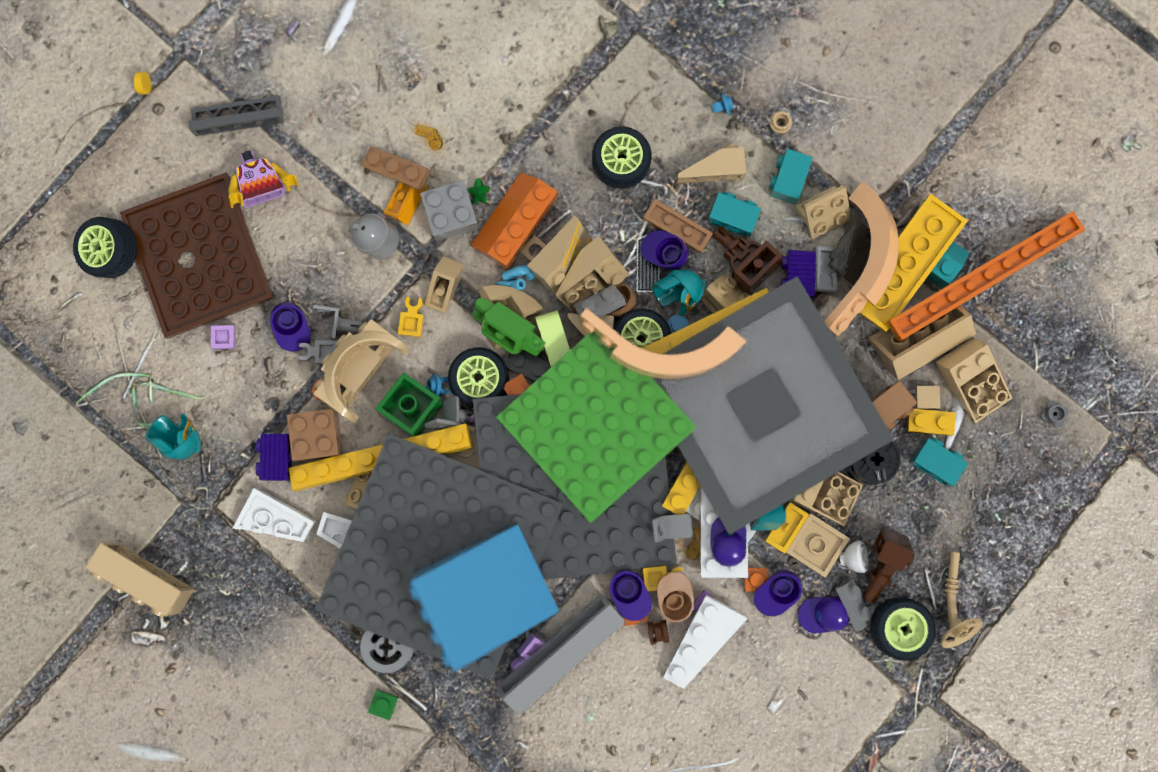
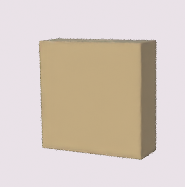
[915,386,940,409]

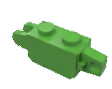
[472,298,545,356]

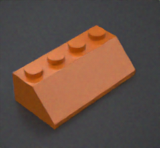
[470,172,558,270]

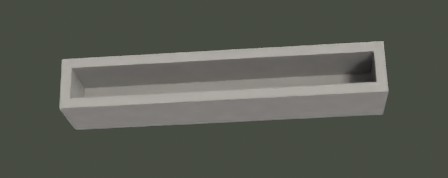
[496,594,626,715]

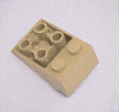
[555,236,630,314]
[936,337,1013,423]
[789,472,863,527]

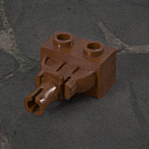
[712,226,783,295]
[863,526,915,603]

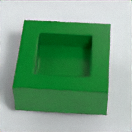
[368,689,399,721]

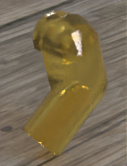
[415,124,443,151]
[685,526,700,560]

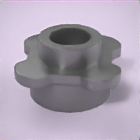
[1041,401,1069,428]

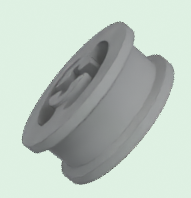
[360,630,414,673]

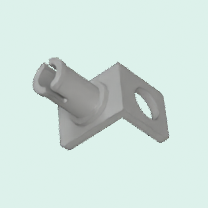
[312,305,361,340]
[425,396,474,430]
[652,514,693,542]

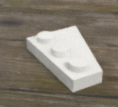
[233,487,316,542]

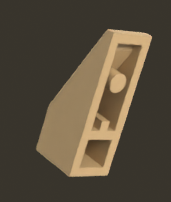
[676,145,746,184]

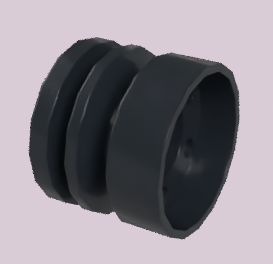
[845,441,901,485]

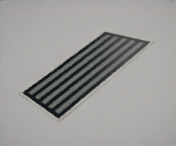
[637,235,659,292]

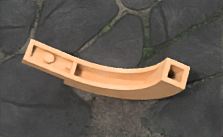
[824,181,899,336]
[579,308,746,379]

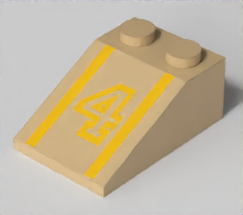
[527,216,593,298]

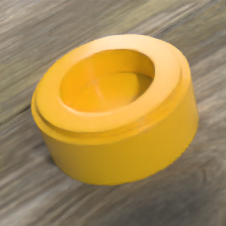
[133,72,151,95]

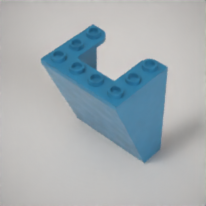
[409,523,559,672]

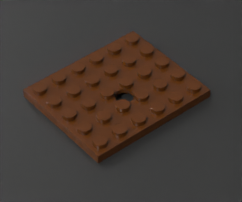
[120,172,274,339]

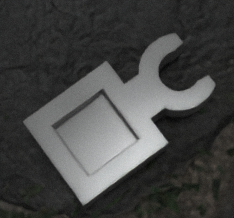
[299,340,338,364]

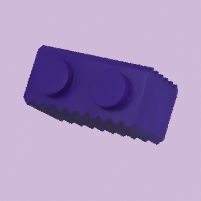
[780,250,816,299]
[255,434,292,481]

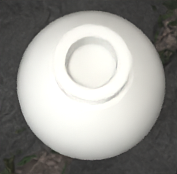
[840,540,869,573]

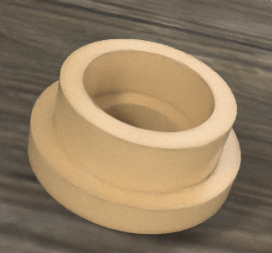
[769,111,792,134]

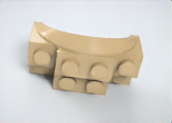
[313,319,411,423]

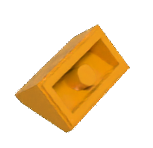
[383,183,427,225]

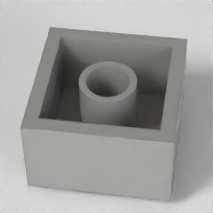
[420,180,479,242]

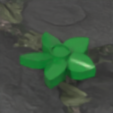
[467,178,490,205]

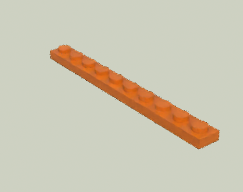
[887,211,1085,342]

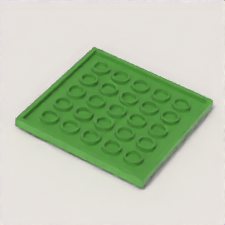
[496,332,697,523]

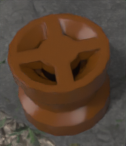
[647,619,669,645]

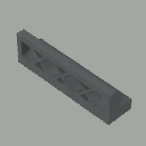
[188,95,284,136]

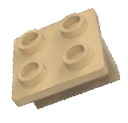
[795,185,851,239]
[701,273,750,313]

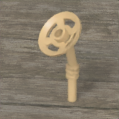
[940,552,983,648]

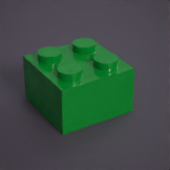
[375,372,443,437]

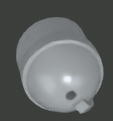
[350,214,399,260]

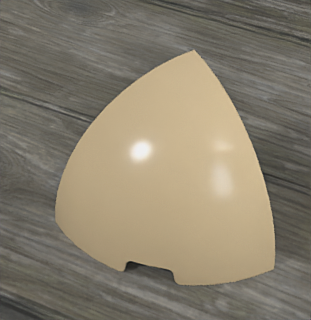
[481,285,543,350]

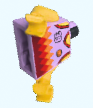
[228,151,299,209]

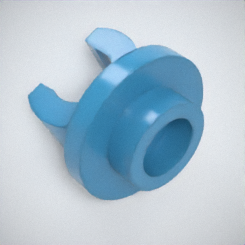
[712,93,734,116]
[426,374,450,396]

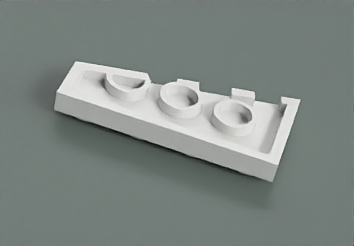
[663,594,748,689]

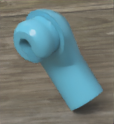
[502,265,536,281]
[494,278,526,290]

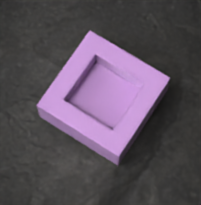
[211,325,236,350]

